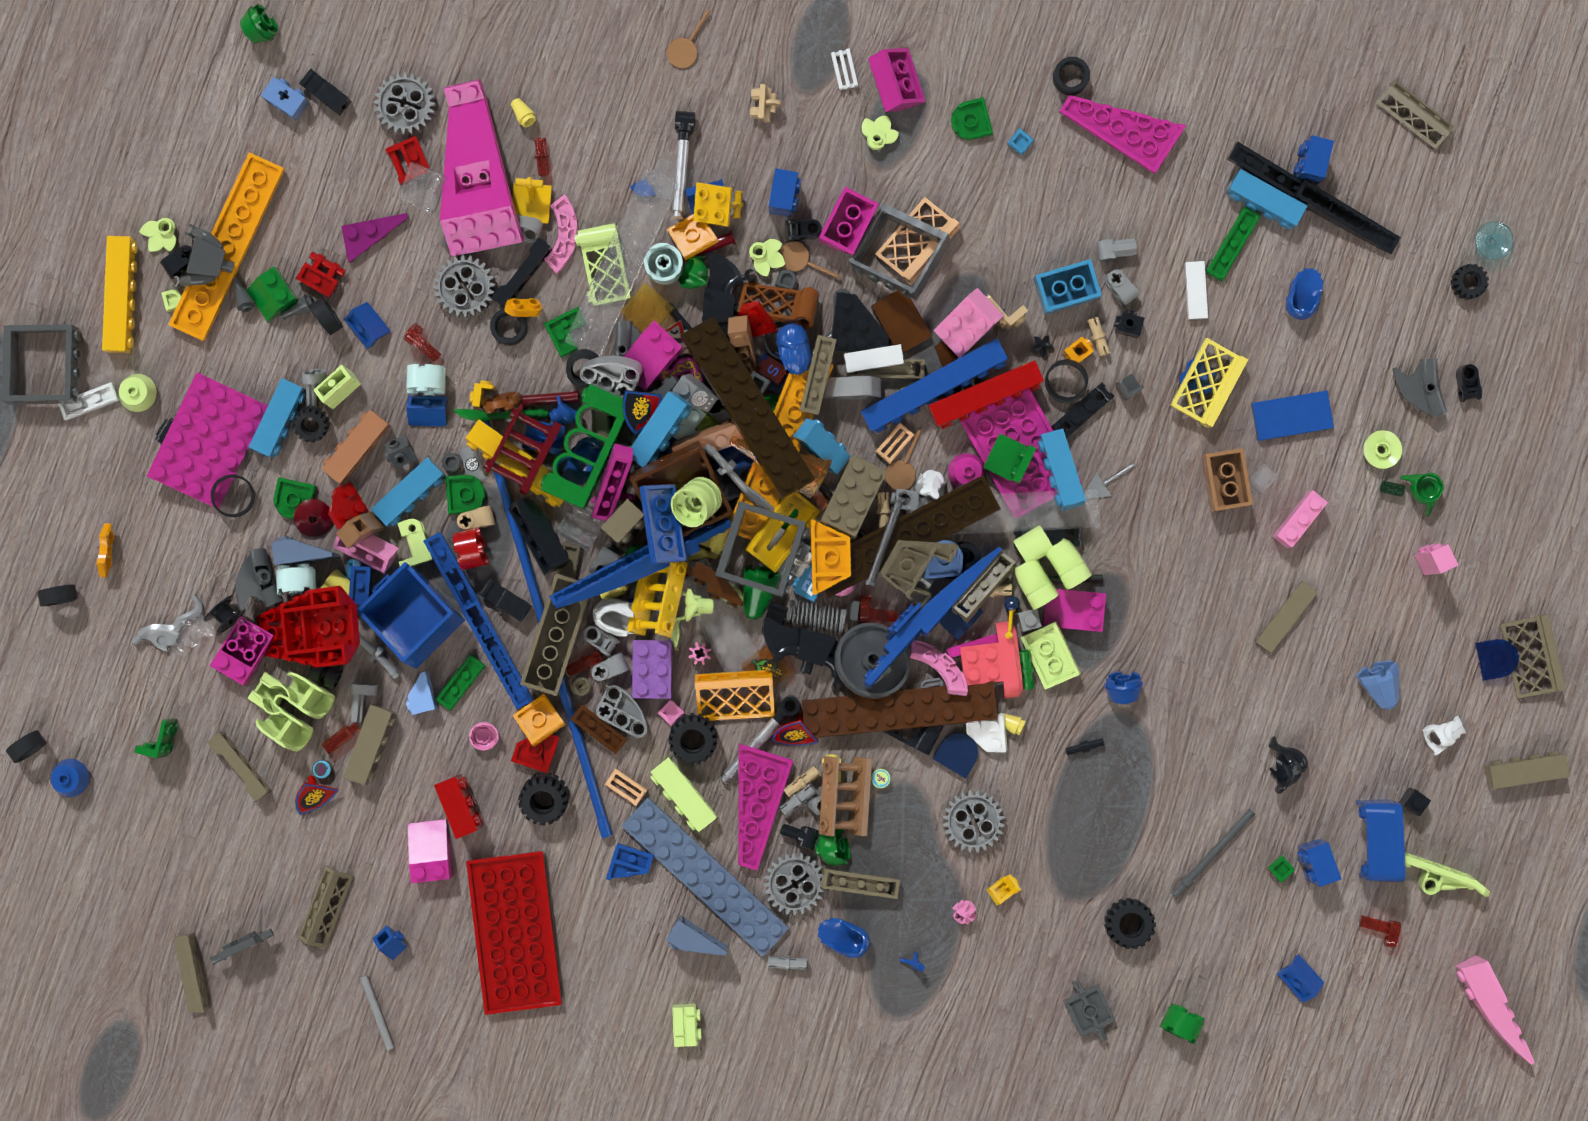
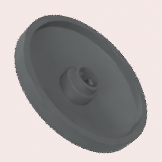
[835,623,911,699]

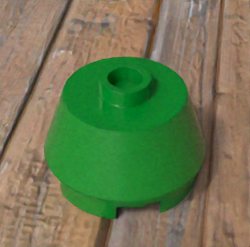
[240,4,278,44]

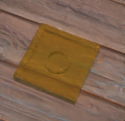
[621,282,674,332]

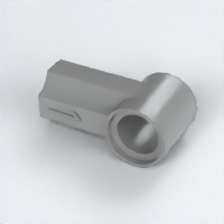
[1097,238,1137,262]

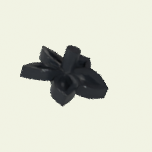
[1031,335,1054,358]

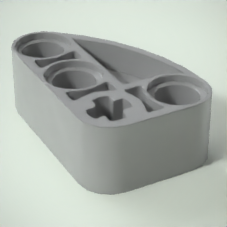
[580,356,643,399]
[823,376,881,399]
[596,685,648,738]

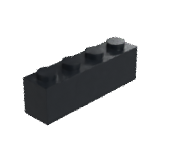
[508,494,570,575]

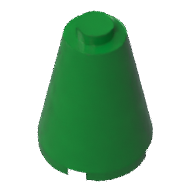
[743,565,782,620]

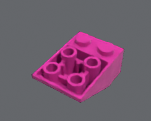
[209,616,274,687]

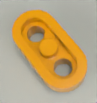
[504,298,542,317]

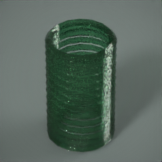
[1380,480,1405,497]

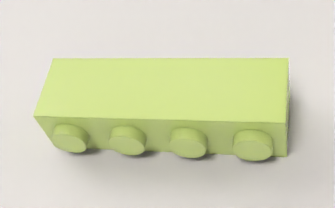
[651,756,717,832]

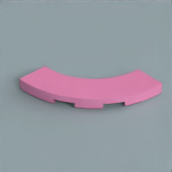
[544,194,578,275]
[910,640,968,696]

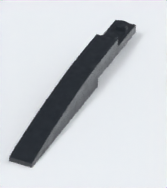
[1227,142,1401,254]

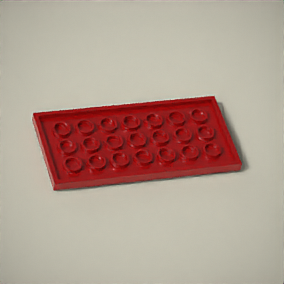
[466,851,562,1015]

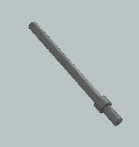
[1171,809,1255,898]

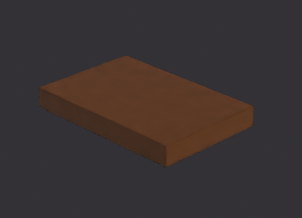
[871,290,932,354]

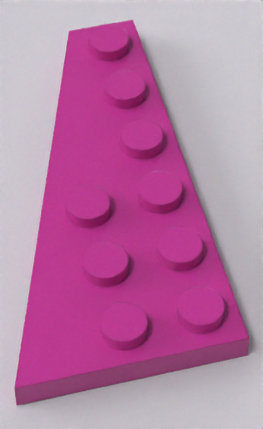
[1059,95,1186,174]
[738,743,793,870]

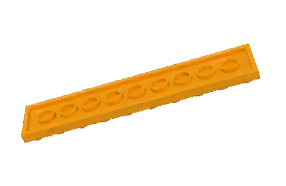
[168,152,285,342]
[727,359,834,540]

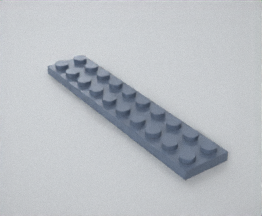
[622,798,789,956]

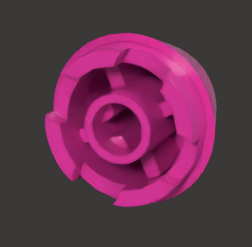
[948,453,986,488]

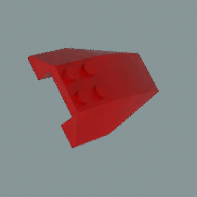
[256,586,360,667]

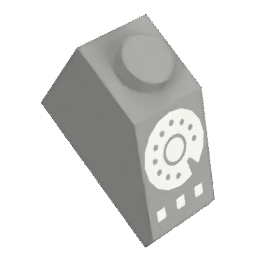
[672,373,719,412]

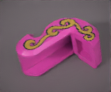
[658,357,704,384]

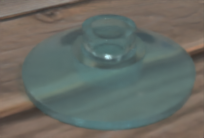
[1475,221,1514,260]

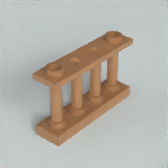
[819,756,872,836]

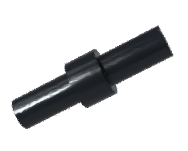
[1065,738,1104,755]

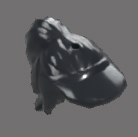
[1268,736,1308,794]

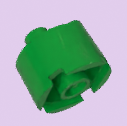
[1159,1003,1205,1045]

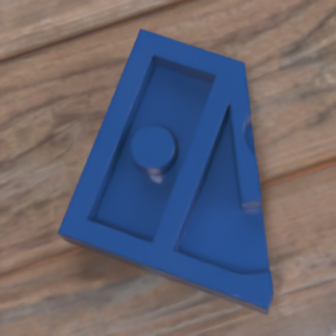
[606,843,654,880]

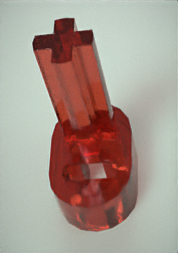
[403,322,441,362]
[858,595,898,623]
[1359,915,1401,948]

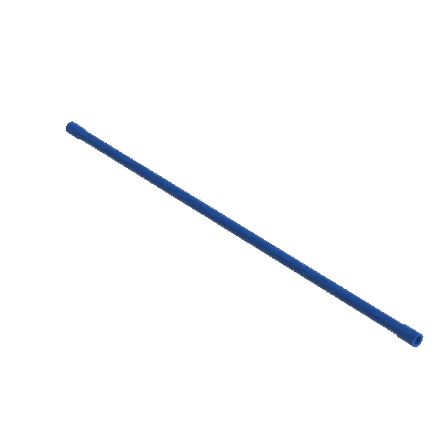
[482,421,613,838]

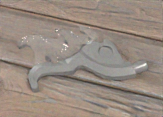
[131,596,220,655]

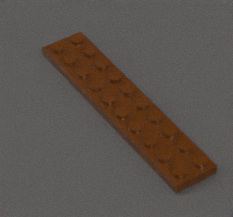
[802,681,998,738]

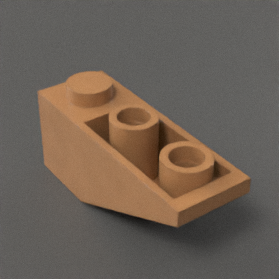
[728,315,759,374]
[336,512,387,549]

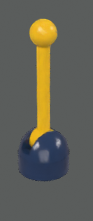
[1004,597,1020,639]

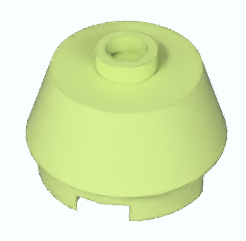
[119,374,157,412]

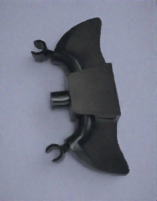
[702,252,757,341]
[763,617,844,691]

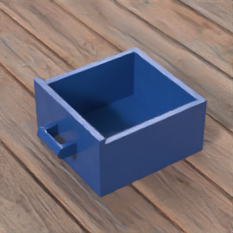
[357,562,465,669]

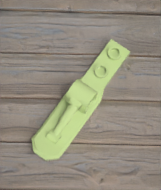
[1405,852,1490,897]

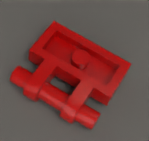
[296,252,346,298]

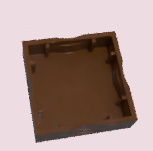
[629,440,734,537]

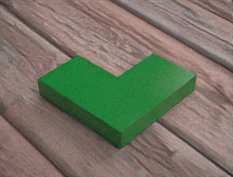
[544,307,587,358]

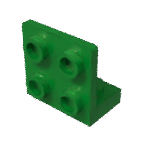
[984,434,1036,484]
[134,718,178,758]

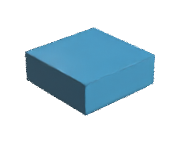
[1007,128,1034,156]

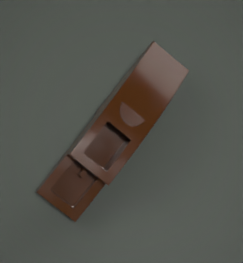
[685,562,744,608]

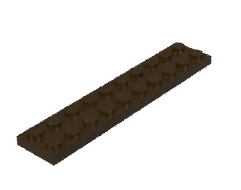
[680,316,815,500]
[811,475,1001,598]

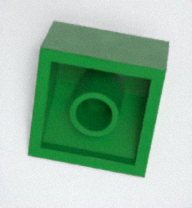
[246,266,299,322]

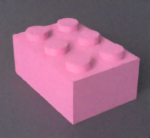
[934,288,1004,358]

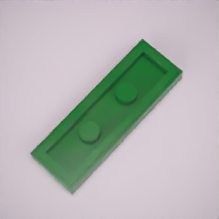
[435,654,486,711]

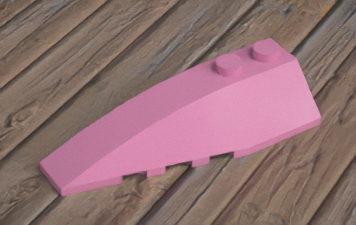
[1456,955,1535,1065]

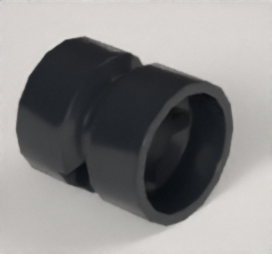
[308,665,344,689]

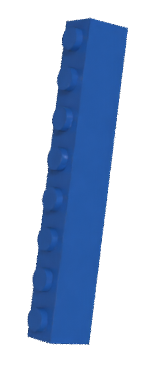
[861,338,1008,434]

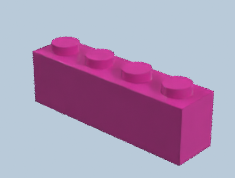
[591,443,633,521]

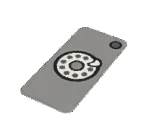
[459,447,485,481]

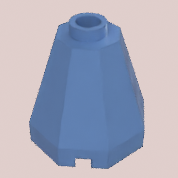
[1356,660,1399,710]

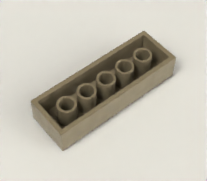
[520,573,588,696]

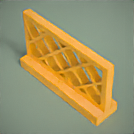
[695,670,775,721]

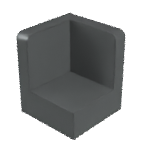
[1115,374,1144,400]

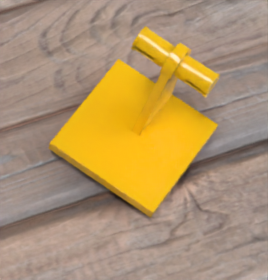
[512,177,552,224]
[693,182,744,227]

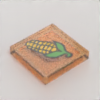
[741,646,793,695]

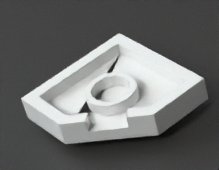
[966,713,1007,752]

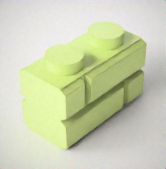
[314,364,361,409]
[672,1004,702,1047]

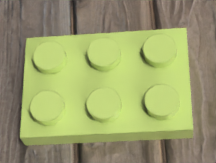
[1021,621,1081,690]

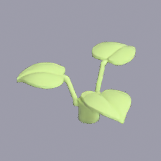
[666,573,713,651]

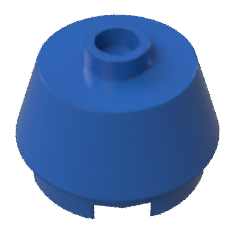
[1104,671,1143,704]
[51,759,90,797]

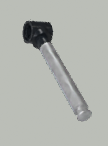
[672,111,695,220]
[720,695,800,784]

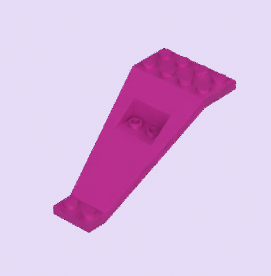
[440,79,524,257]

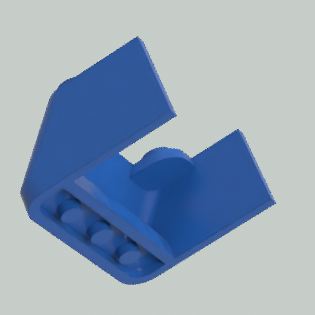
[1356,799,1405,882]

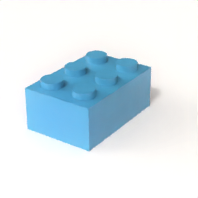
[1033,259,1102,315]

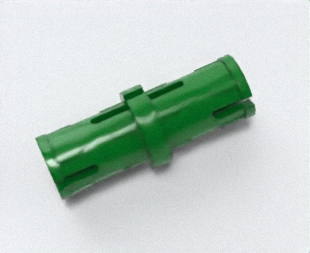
[1019,649,1034,690]

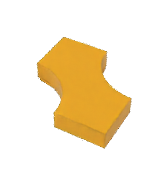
[96,523,115,578]

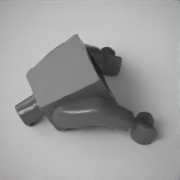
[173,224,234,288]

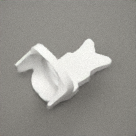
[915,470,946,499]
[1423,716,1466,756]

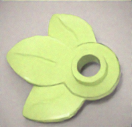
[862,116,899,150]
[139,218,176,252]
[749,239,785,277]

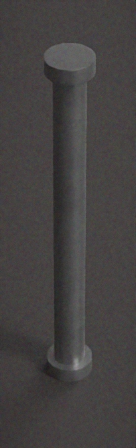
[865,495,906,587]

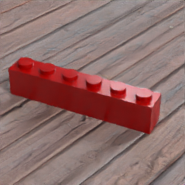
[928,360,1044,429]

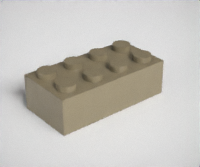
[820,455,887,543]

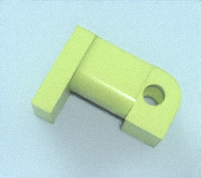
[397,519,434,567]

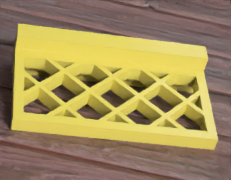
[1170,338,1248,428]

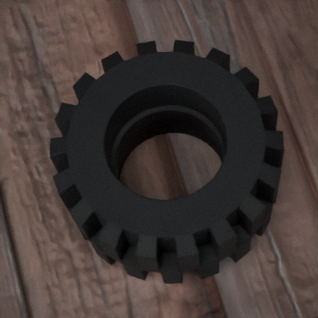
[668,713,718,765]
[518,772,570,826]
[1104,898,1156,949]

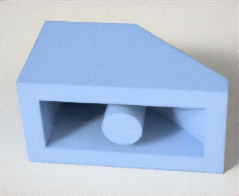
[406,671,438,715]

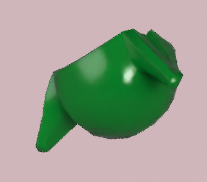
[678,255,708,290]
[1400,473,1444,516]

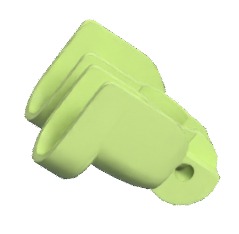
[1014,525,1092,610]
[248,672,335,751]

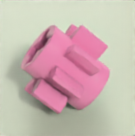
[689,642,712,665]
[952,900,977,925]

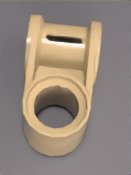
[457,506,496,530]

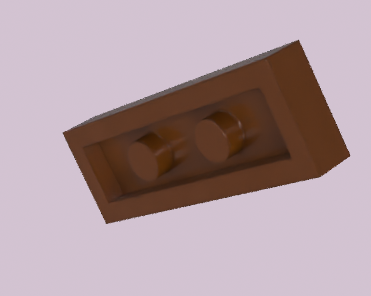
[570,704,627,755]

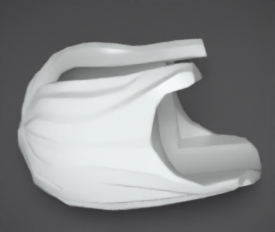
[593,598,634,637]

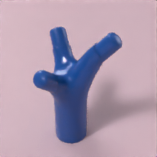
[900,952,925,972]

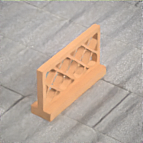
[875,197,960,285]

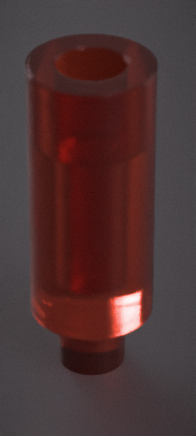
[322,723,359,754]

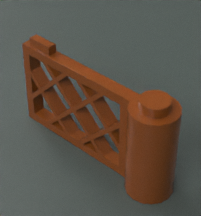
[737,281,819,329]

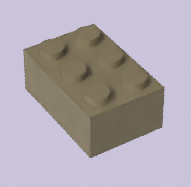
[601,499,645,545]

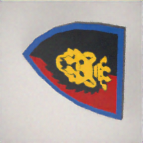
[622,390,663,434]

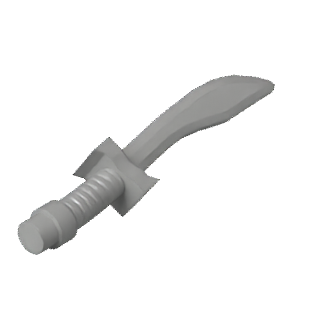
[703,443,775,511]
[359,632,400,679]

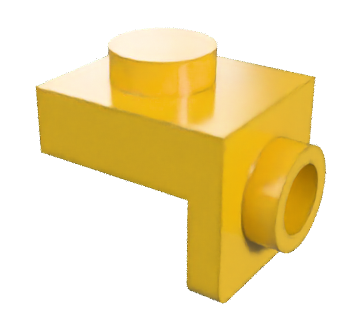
[469,380,496,409]
[986,874,1021,905]

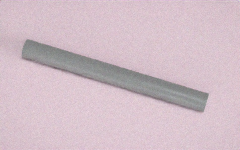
[360,975,394,1050]

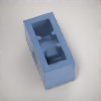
[261,77,309,121]

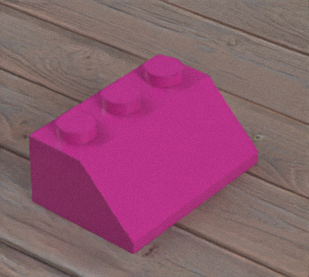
[868,48,926,112]
[818,187,879,255]

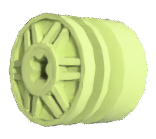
[671,477,722,527]

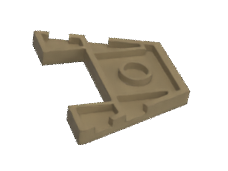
[880,540,959,609]

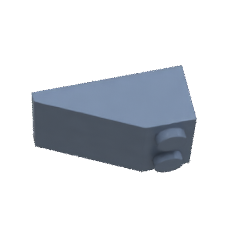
[271,536,340,566]
[666,915,728,956]

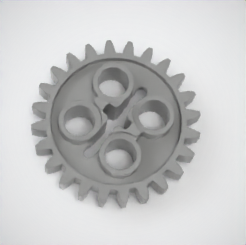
[373,72,437,136]
[433,255,496,318]
[942,790,1005,853]
[762,852,825,915]

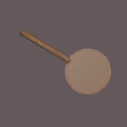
[667,9,710,69]
[779,241,840,279]
[885,428,921,490]

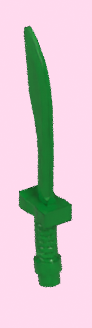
[454,406,548,423]

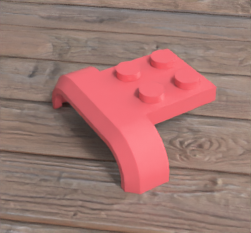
[960,621,1023,699]

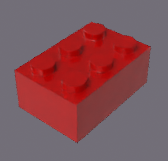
[434,774,484,839]

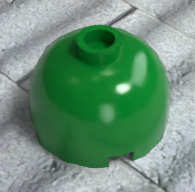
[816,829,850,866]

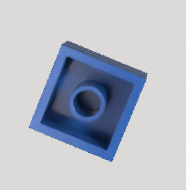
[1293,135,1334,186]
[769,168,801,217]
[1297,839,1341,887]

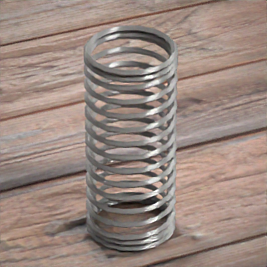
[786,599,847,633]

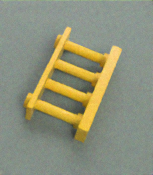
[627,562,688,638]

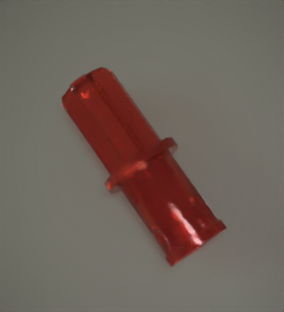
[534,138,549,177]
[566,650,604,676]

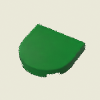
[951,97,993,140]
[445,475,486,515]
[273,477,317,519]

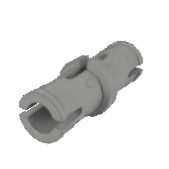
[780,783,817,816]
[768,955,807,971]

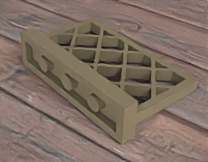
[1500,614,1566,699]

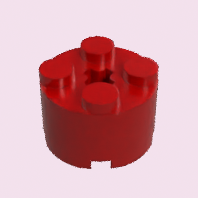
[452,527,489,570]

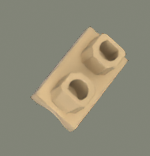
[750,84,782,123]

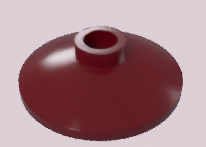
[294,499,332,537]

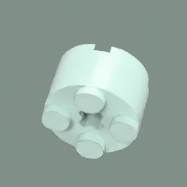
[644,243,684,285]
[406,364,446,396]
[276,564,316,596]

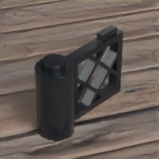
[884,726,944,755]

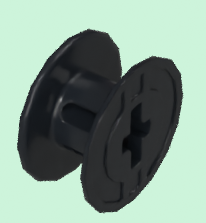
[203,595,246,635]

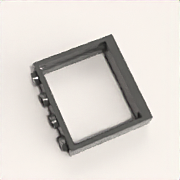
[849,203,951,299]
[2,324,81,405]
[715,501,809,598]

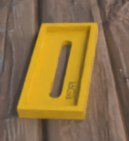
[745,491,821,573]

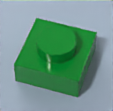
[1267,855,1295,883]

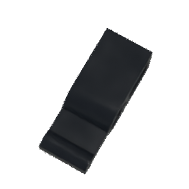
[299,69,352,116]
[479,579,533,622]

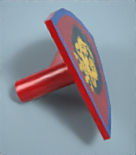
[771,714,819,746]
[295,775,339,815]

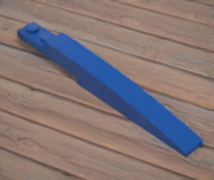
[549,517,731,608]
[423,531,534,709]
[864,547,1002,689]

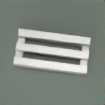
[831,48,858,91]

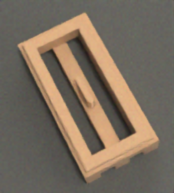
[875,423,914,464]
[605,769,647,806]

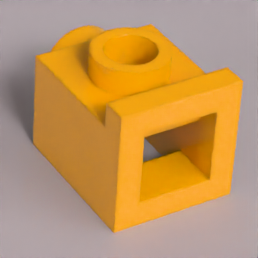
[1062,337,1094,368]

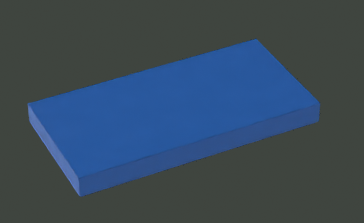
[1251,390,1334,441]
[639,484,687,564]

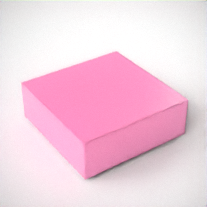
[658,699,685,726]

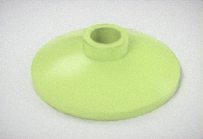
[1363,430,1402,469]

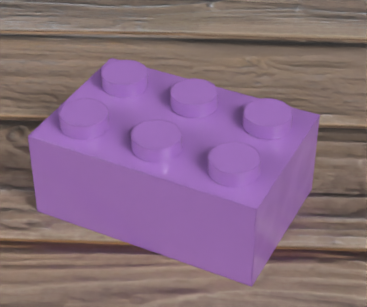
[632,640,673,699]

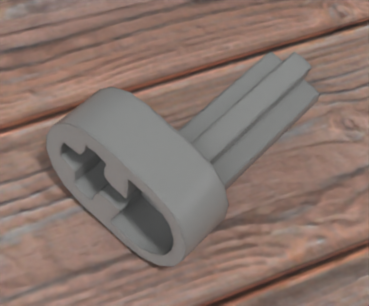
[302,369,327,408]
[350,682,378,722]

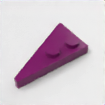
[341,213,409,263]

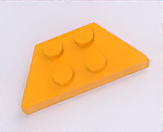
[811,520,851,595]

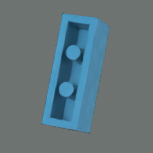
[793,418,851,474]

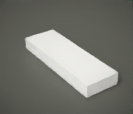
[1184,261,1208,320]
[844,344,904,373]
[58,382,120,421]

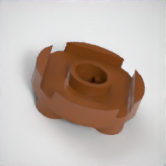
[482,392,521,414]

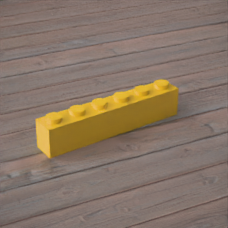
[102,236,138,353]
[465,420,564,507]

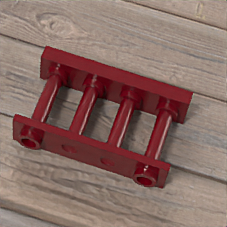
[483,404,562,496]

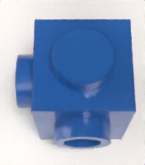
[372,925,407,960]

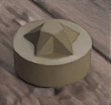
[570,676,591,696]

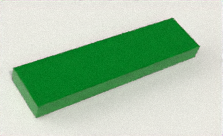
[1205,206,1261,282]

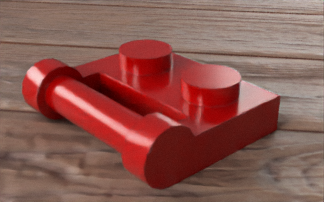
[385,136,431,185]

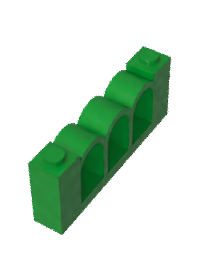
[540,384,626,510]

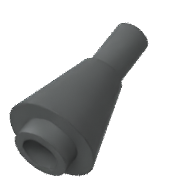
[232,278,256,313]
[281,294,315,320]

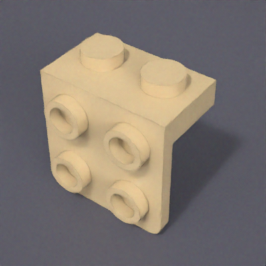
[986,294,1028,331]

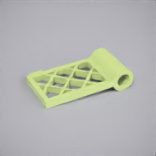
[575,223,631,306]

